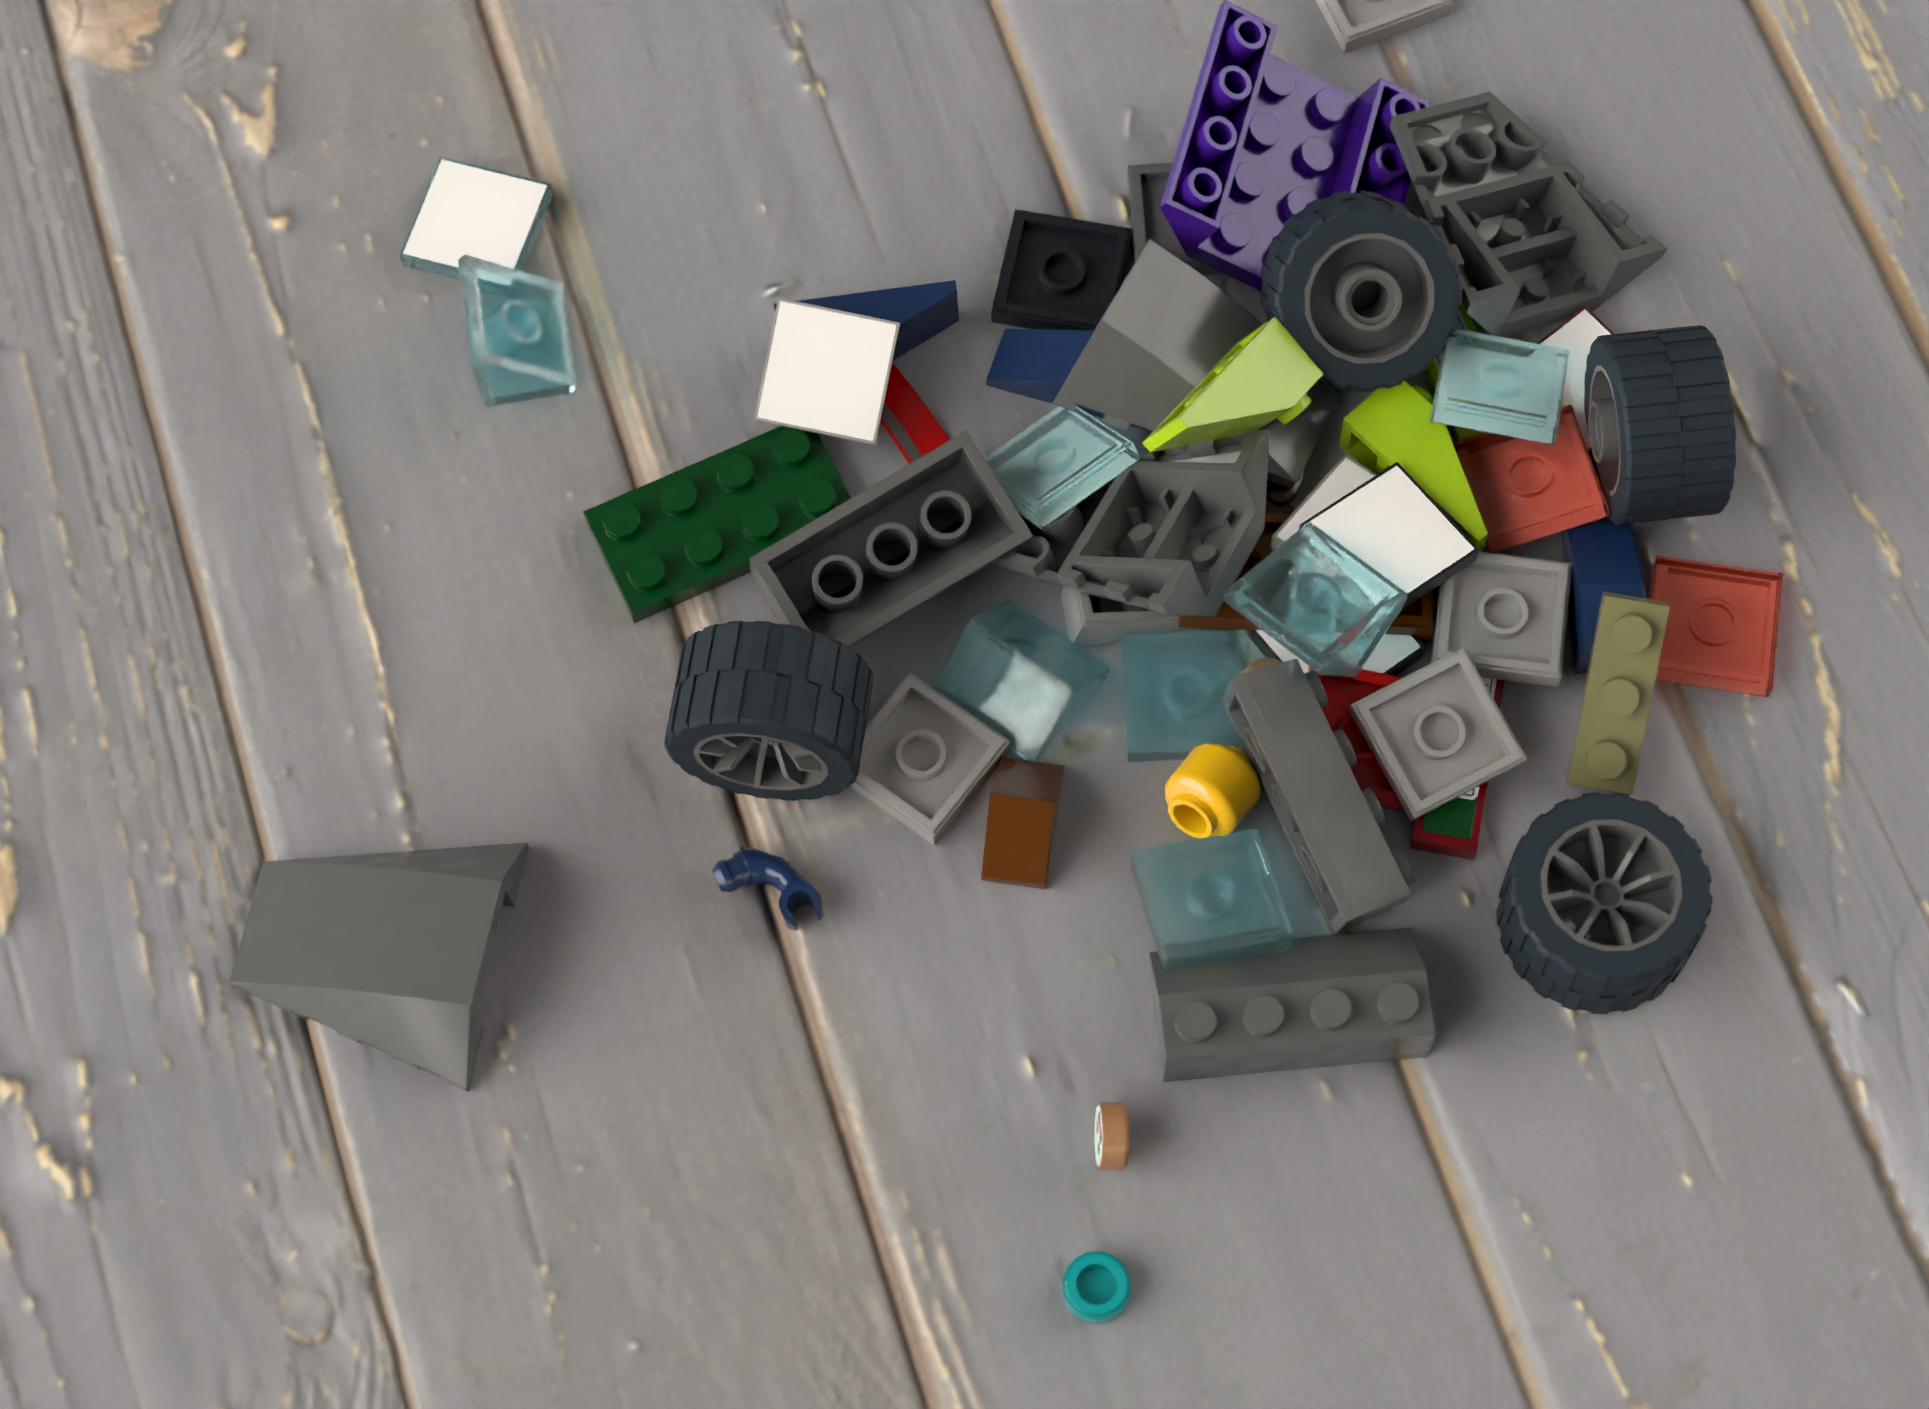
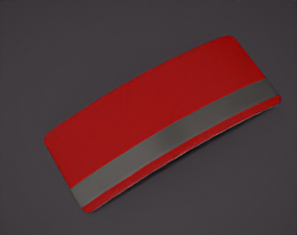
[880,364,949,465]

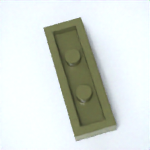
[1567,591,1670,795]

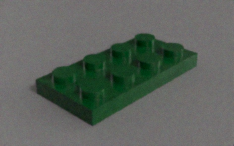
[583,426,851,623]

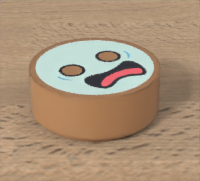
[1094,1102,1130,1170]

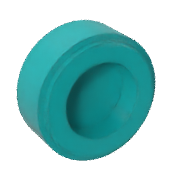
[1063,1251,1131,1324]

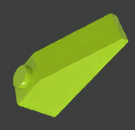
[1142,317,1323,452]
[1339,380,1488,552]

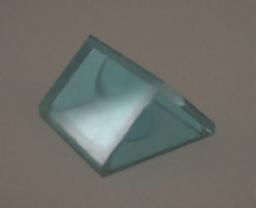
[458,254,578,407]
[1223,521,1408,677]
[935,599,1110,762]

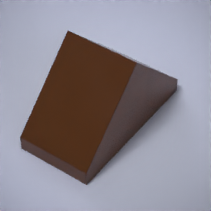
[981,757,1065,889]

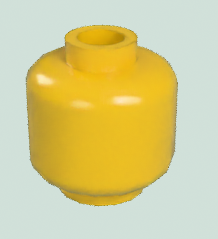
[1165,743,1261,839]

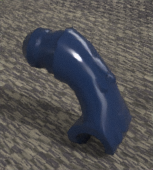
[712,847,824,930]

